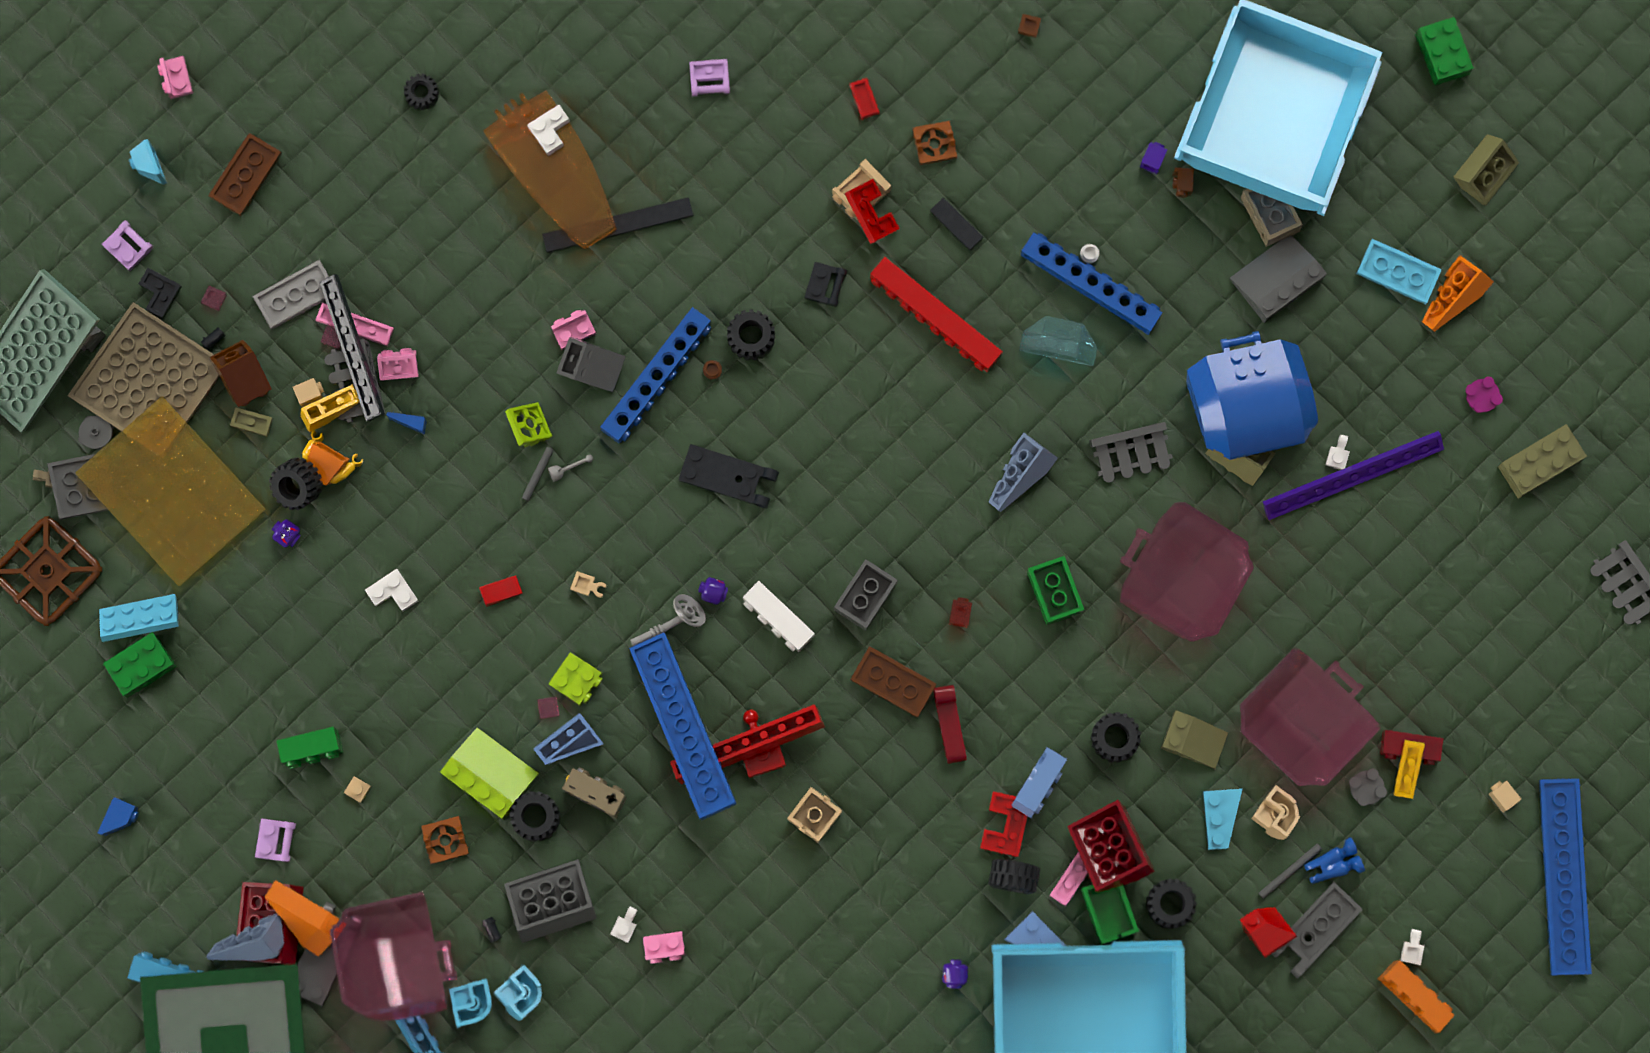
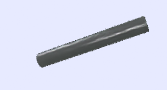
[522,447,554,501]

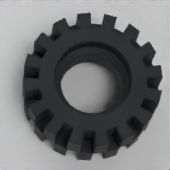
[404,73,439,110]

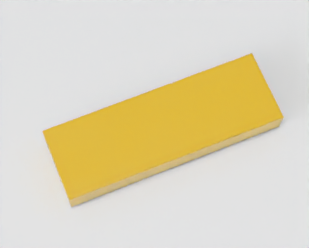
[1393,740,1425,799]

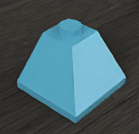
[129,139,167,184]

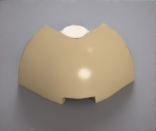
[1251,785,1300,840]

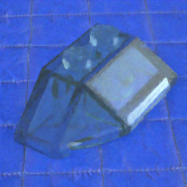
[1019,316,1097,366]

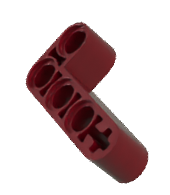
[933,684,967,764]

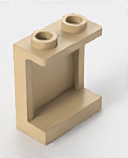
[832,159,891,220]

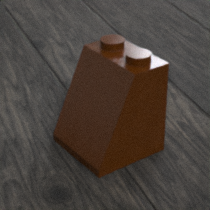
[209,340,272,407]

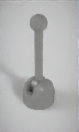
[548,455,593,482]

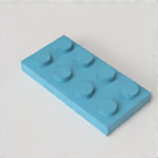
[1356,239,1442,305]
[99,594,179,642]

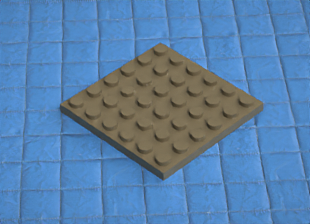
[68,302,220,458]

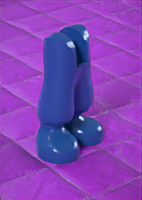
[1304,837,1365,884]

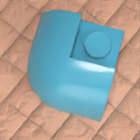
[493,965,542,1021]
[449,979,491,1027]

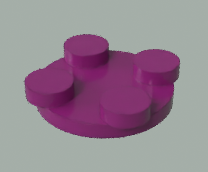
[1465,377,1503,413]

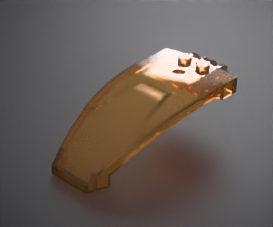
[483,91,617,249]

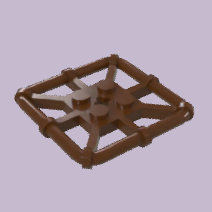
[0,516,102,626]

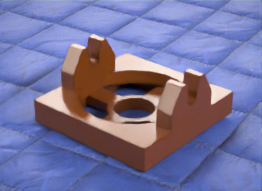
[913,121,957,165]
[421,816,469,864]

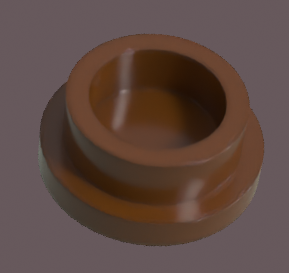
[703,360,722,379]

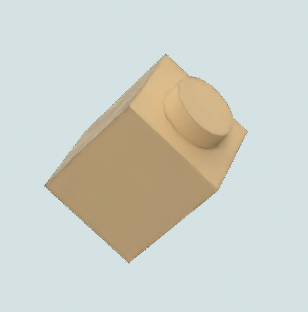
[293,378,324,408]
[1489,781,1521,812]

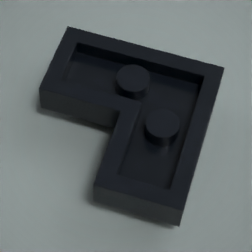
[138,268,182,319]

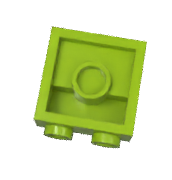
[549,652,603,706]

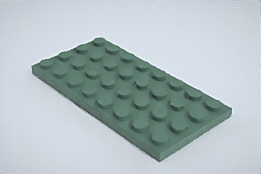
[0,269,100,433]

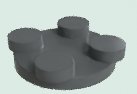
[78,416,114,451]
[1349,768,1387,806]

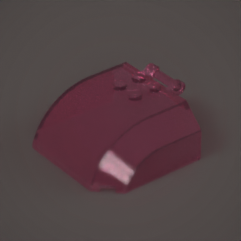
[1119,502,1254,642]
[1240,646,1381,786]
[330,892,458,1020]

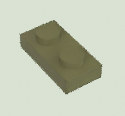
[230,407,273,437]

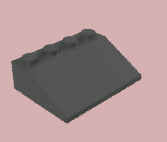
[1229,236,1327,323]
[504,860,597,943]

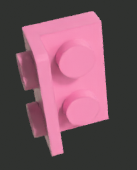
[158,56,193,99]
[551,310,596,350]
[377,348,418,380]
[643,931,685,964]

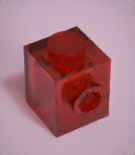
[949,597,972,628]

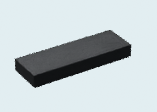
[930,197,983,251]

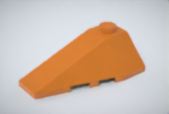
[1422,256,1494,332]
[265,880,345,957]

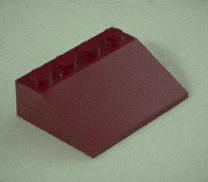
[1067,799,1155,893]
[236,882,304,965]

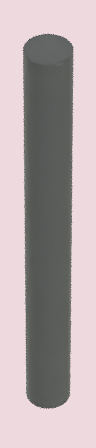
[1258,844,1322,899]

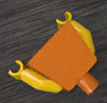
[302,430,363,486]

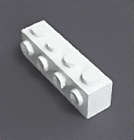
[743,581,815,652]

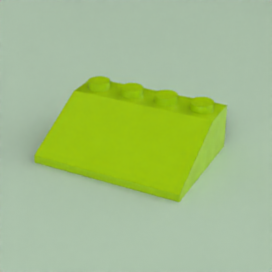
[440,728,539,820]

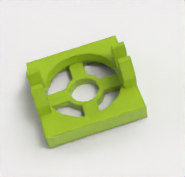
[505,402,552,447]

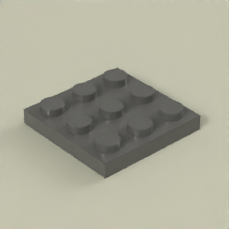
[47,452,117,520]

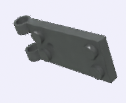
[1272,882,1363,978]
[298,902,363,1006]

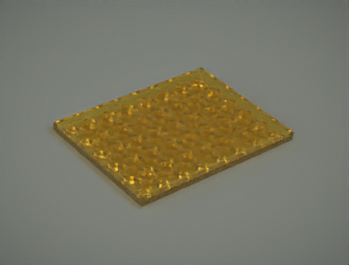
[75,396,266,587]

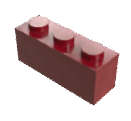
[1380,730,1443,766]

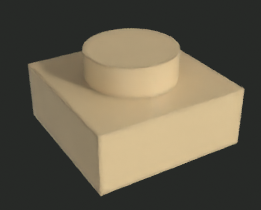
[344,776,371,803]

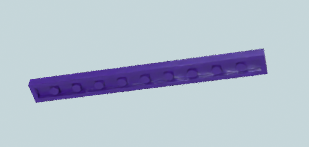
[1263,431,1444,520]

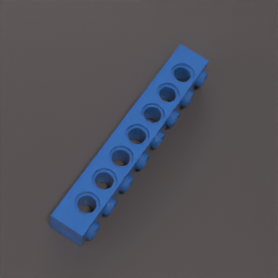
[1020,232,1163,335]
[600,307,712,444]

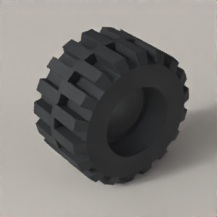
[727,309,775,361]
[269,457,323,510]
[1091,712,1141,763]
[510,791,560,842]
[988,859,1040,894]
[1146,879,1197,929]

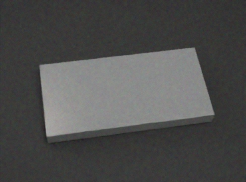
[253,260,329,330]

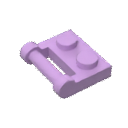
[690,59,730,96]
[102,221,153,271]
[255,819,296,862]

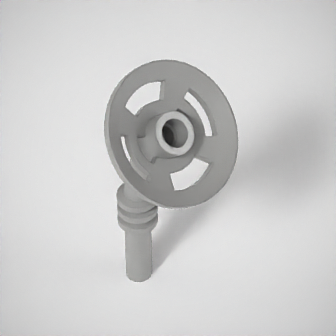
[630,594,706,646]

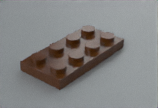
[208,133,282,216]
[850,646,937,718]

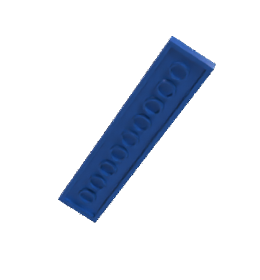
[629,633,737,820]
[1539,779,1592,975]

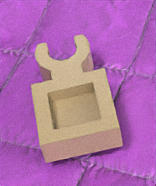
[570,571,607,598]

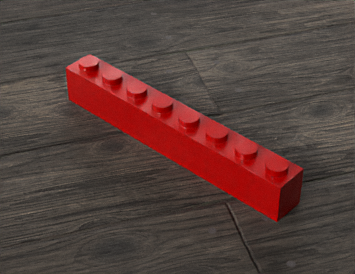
[870,257,1003,372]
[670,704,825,784]

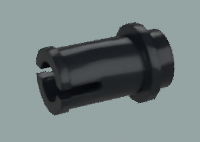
[201,327,226,350]
[482,917,502,943]

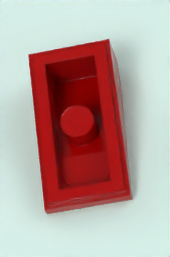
[479,575,523,607]

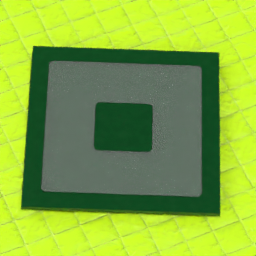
[140,964,305,1053]

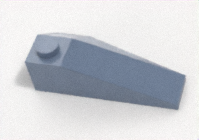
[989,433,1058,512]
[206,914,284,961]

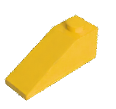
[300,384,360,432]

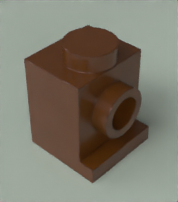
[1173,168,1194,198]

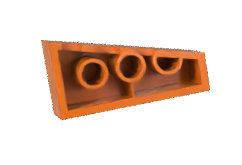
[1378,960,1455,1033]

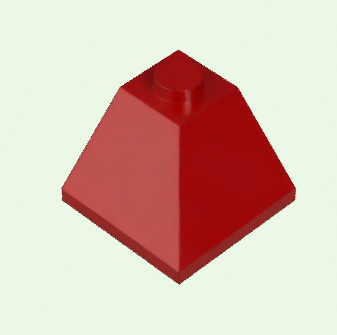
[1240,907,1297,958]

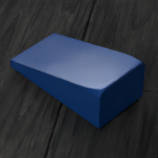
[386,412,427,434]

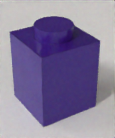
[1140,142,1168,174]

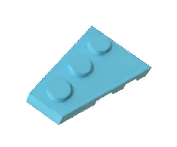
[1203,789,1242,850]

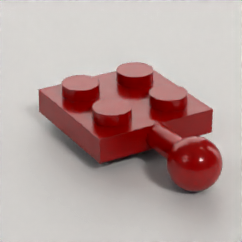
[743,710,786,778]

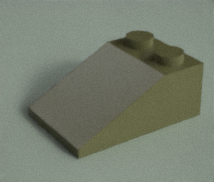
[1160,710,1228,769]

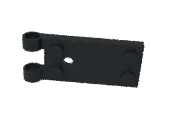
[678,444,779,509]

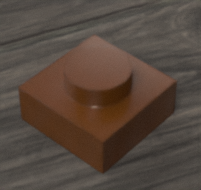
[1018,14,1041,38]

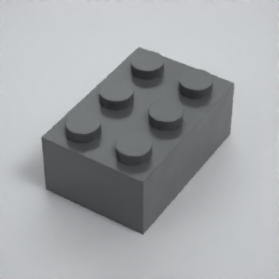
[834,559,898,631]

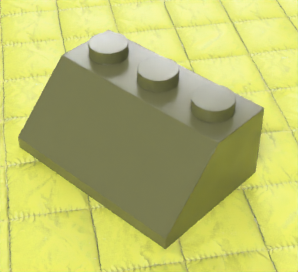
[1454,134,1519,206]
[1205,449,1276,486]

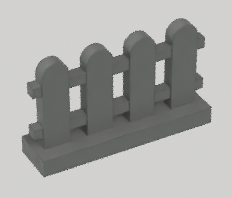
[324,339,386,423]
[1089,422,1173,482]
[1590,540,1650,625]

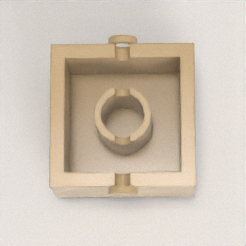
[787,787,842,843]

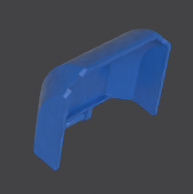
[1187,331,1318,460]

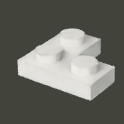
[527,105,570,156]
[365,569,418,612]

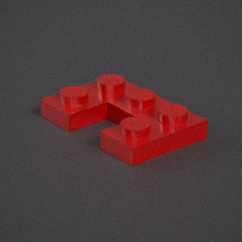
[844,178,900,244]
[980,791,1027,857]

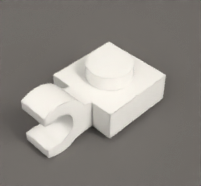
[1325,435,1350,470]
[611,907,637,942]
[1400,929,1424,965]

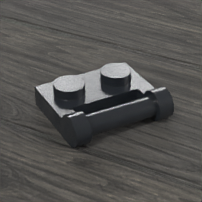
[805,262,848,307]

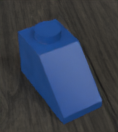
[98,797,139,836]

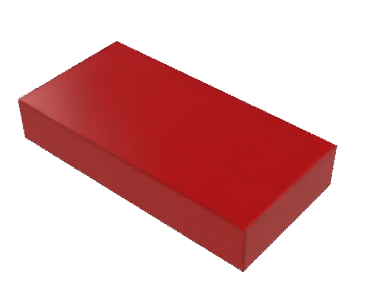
[849,78,880,120]

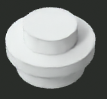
[1080,244,1099,263]

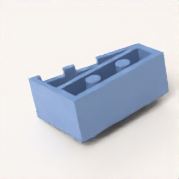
[533,713,603,765]
[1011,747,1067,818]
[1004,912,1066,946]

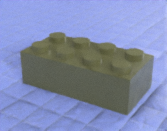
[1498,424,1587,499]

